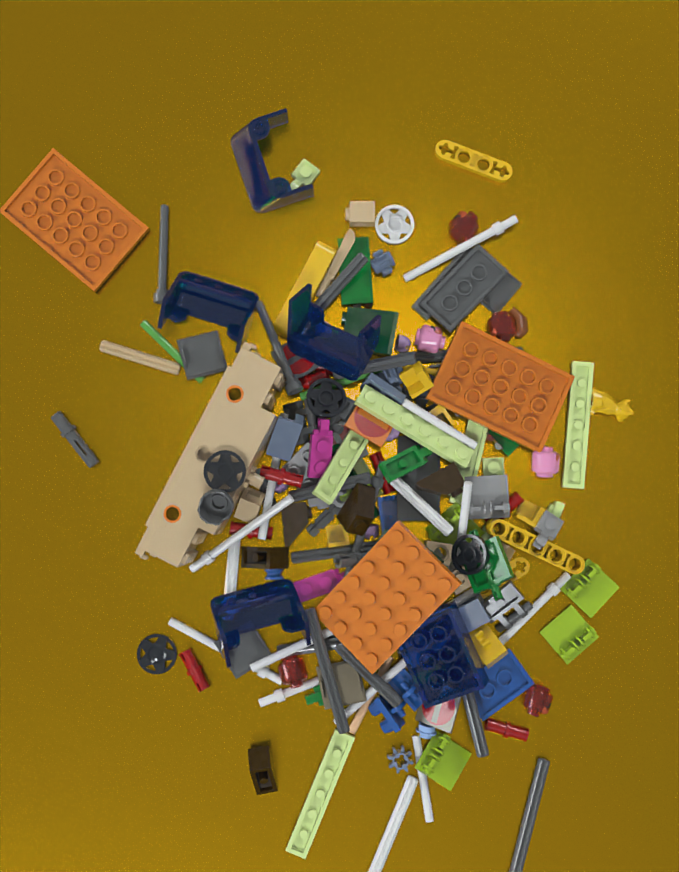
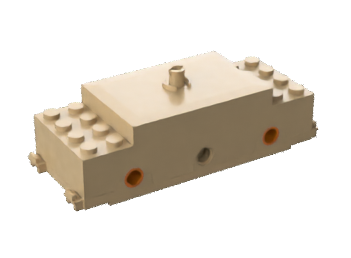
[135,342,285,568]

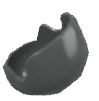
[197,489,234,526]

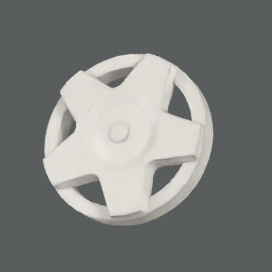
[375,205,414,244]

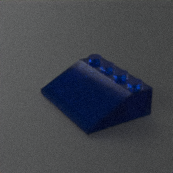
[399,600,489,709]

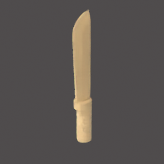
[316,228,355,297]

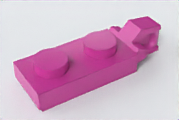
[307,418,333,478]
[293,568,345,603]

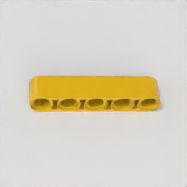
[273,241,338,341]
[485,518,585,574]

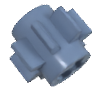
[370,249,396,276]
[378,367,403,387]
[387,745,414,774]

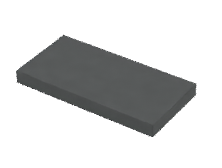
[420,244,509,333]
[397,436,440,522]

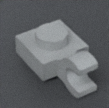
[308,490,346,509]
[533,510,564,550]

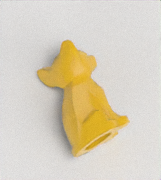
[590,388,634,422]

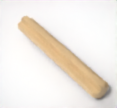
[99,340,181,375]

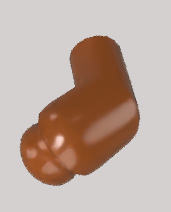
[507,307,528,338]

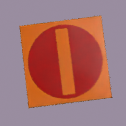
[344,405,393,448]

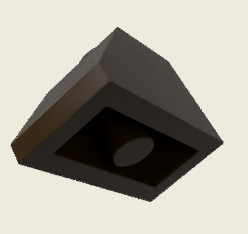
[415,462,464,498]
[336,483,376,536]
[281,502,312,547]
[241,546,289,569]
[248,745,278,795]

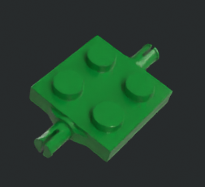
[459,529,515,601]

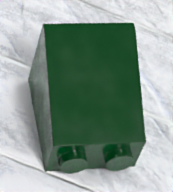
[337,307,399,358]

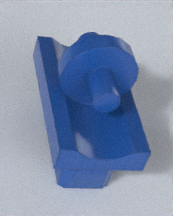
[388,668,430,712]
[368,694,406,734]

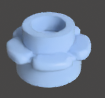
[416,722,437,739]

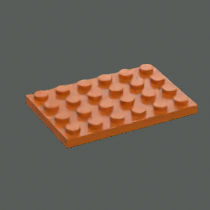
[0,148,150,293]
[425,321,575,452]
[315,520,462,674]

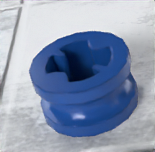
[264,569,284,580]

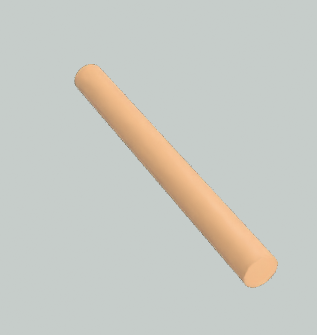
[349,656,394,735]

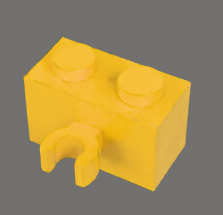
[460,624,509,669]

